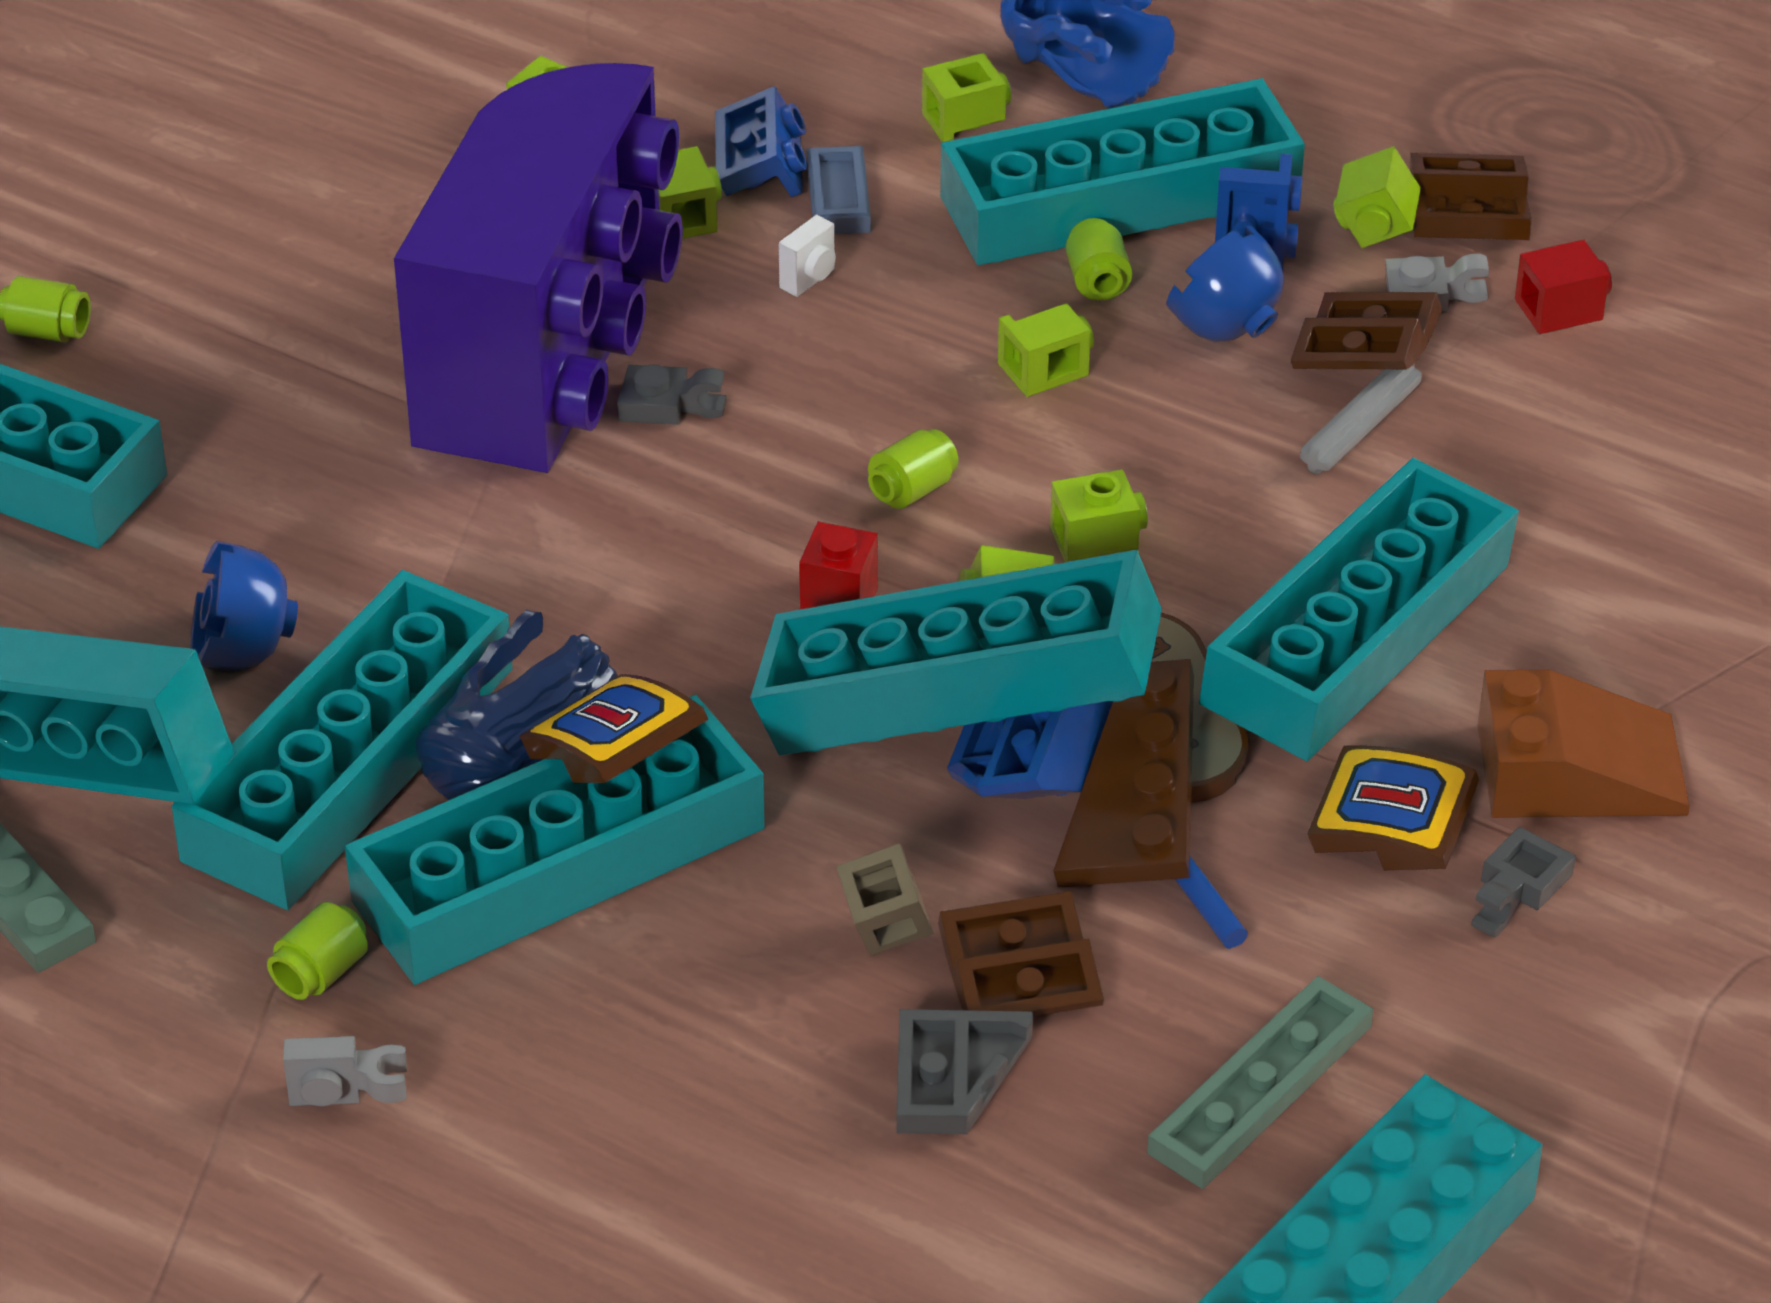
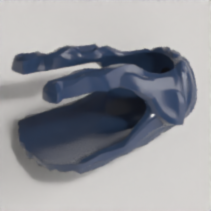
[415,610,618,800]

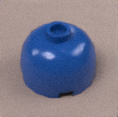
[1166,225,1284,342]
[190,541,298,671]

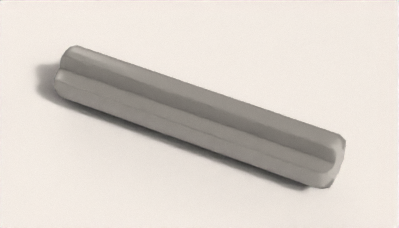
[1300,364,1422,475]

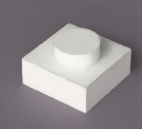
[779,214,836,297]

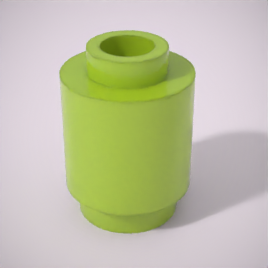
[1065,218,1132,301]
[0,276,91,342]
[868,429,958,509]
[267,902,368,1000]

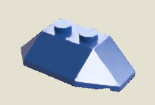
[947,701,1113,799]

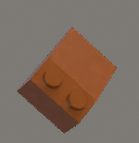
[1477,669,1690,818]

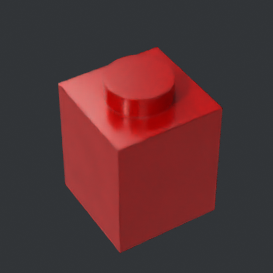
[1515,239,1612,335]
[799,521,878,610]

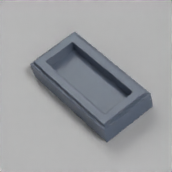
[807,146,871,234]

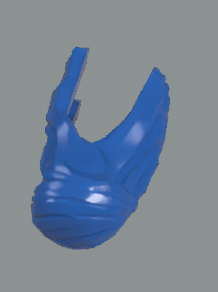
[1000,0,1175,109]

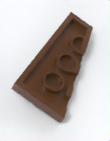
[1053,659,1194,887]

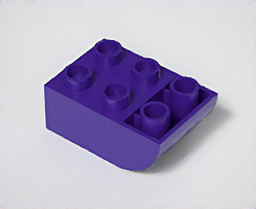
[394,63,683,473]

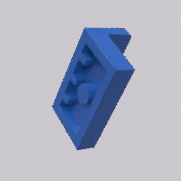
[715,86,807,197]
[1215,154,1302,271]

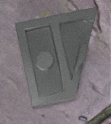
[897,1009,1033,1135]

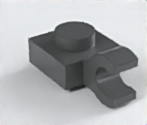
[617,364,727,425]
[1471,826,1576,937]

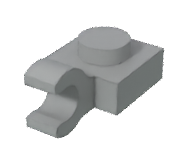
[1385,254,1489,312]
[283,1036,407,1106]

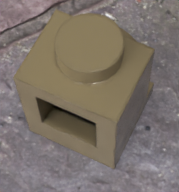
[836,843,934,956]

